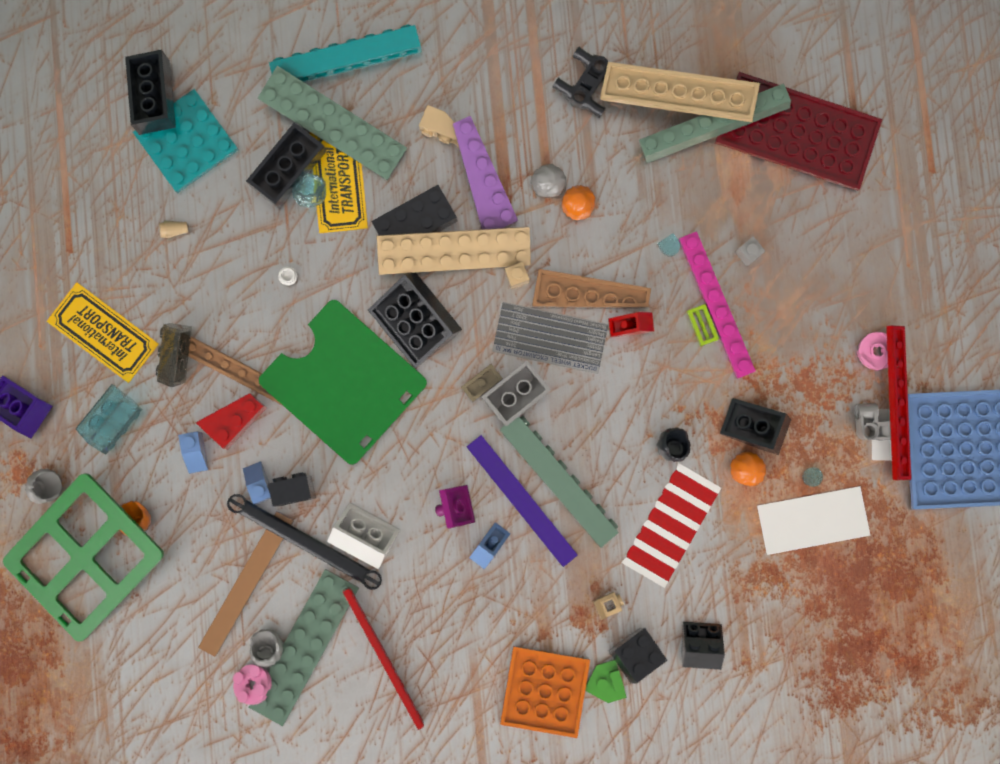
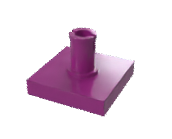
[435,485,475,529]

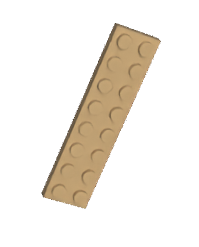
[600,62,760,122]
[376,227,531,275]

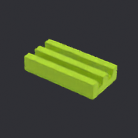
[687,304,719,347]

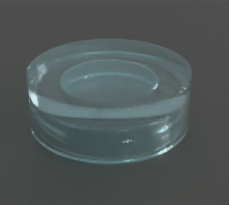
[802,467,823,487]

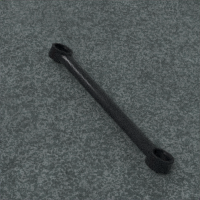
[227,494,382,590]

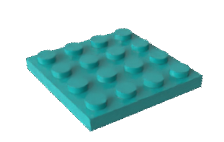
[133,89,239,194]

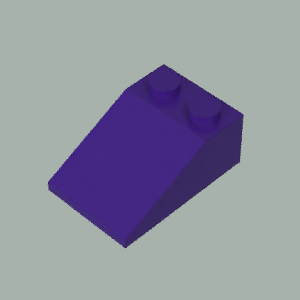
[0,375,53,439]

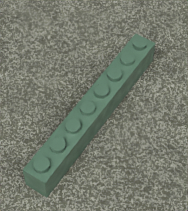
[639,83,791,163]
[500,416,619,548]

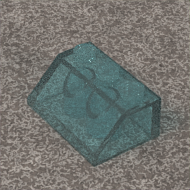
[76,384,142,455]

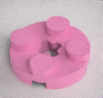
[857,332,888,371]
[233,664,272,705]

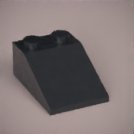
[720,398,791,455]

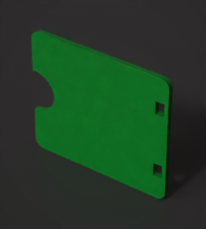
[259,300,427,465]

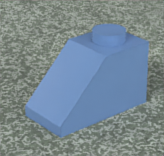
[178,431,209,474]
[243,461,271,504]
[469,522,510,569]

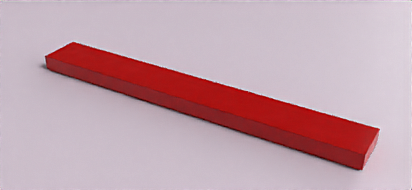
[886,325,911,480]
[343,587,424,730]

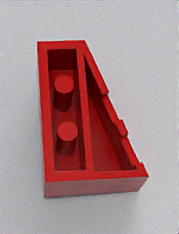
[196,393,267,450]

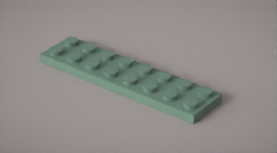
[258,66,407,181]
[248,569,359,727]

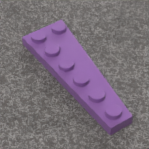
[453,116,518,229]

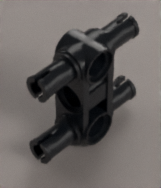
[552,47,608,118]

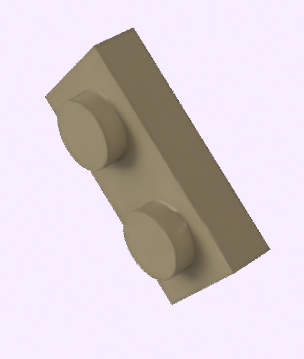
[461,364,503,402]

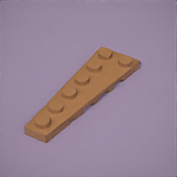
[532,269,651,308]

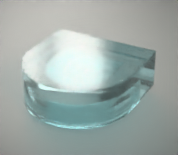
[657,233,680,257]

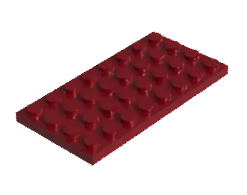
[715,72,883,191]

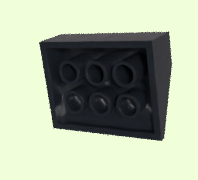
[368,272,462,368]

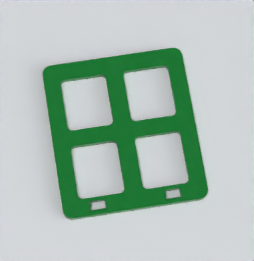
[3,473,164,642]

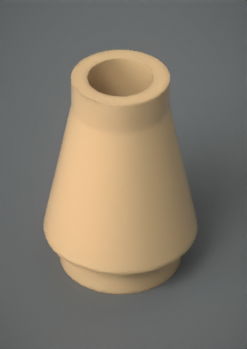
[159,220,188,239]

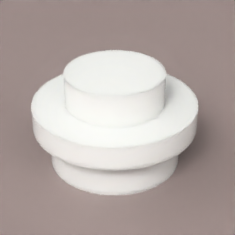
[278,266,298,286]

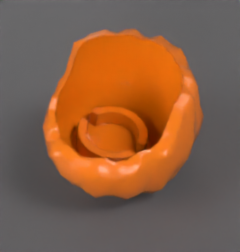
[561,185,596,221]
[730,451,766,487]
[119,501,151,536]

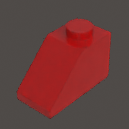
[608,312,654,337]

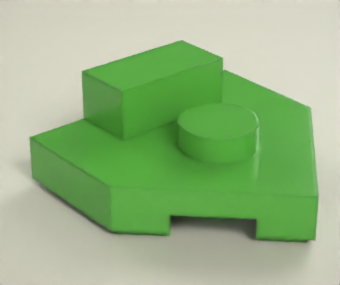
[585,660,627,703]

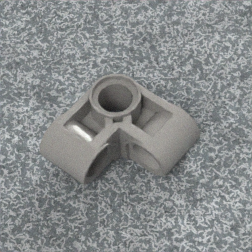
[854,403,891,441]

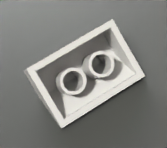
[327,503,400,569]

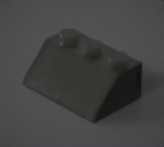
[155,323,192,387]

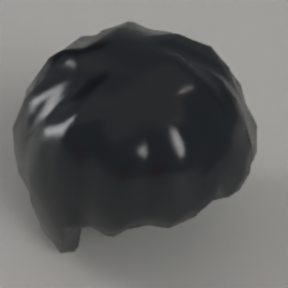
[656,427,691,462]

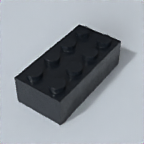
[125,49,176,135]
[246,122,327,209]
[371,185,457,235]

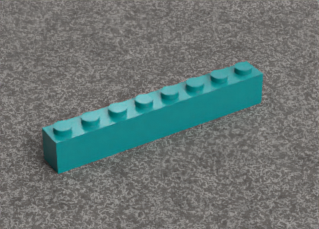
[269,24,422,82]

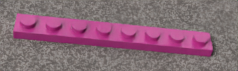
[678,231,756,379]

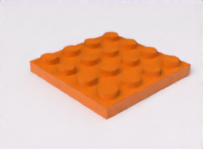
[500,646,590,738]

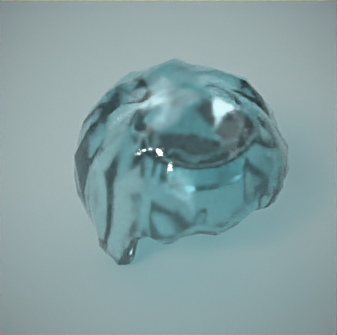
[292,173,326,208]

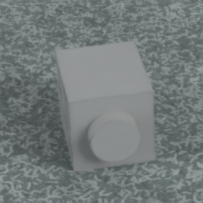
[735,237,765,267]

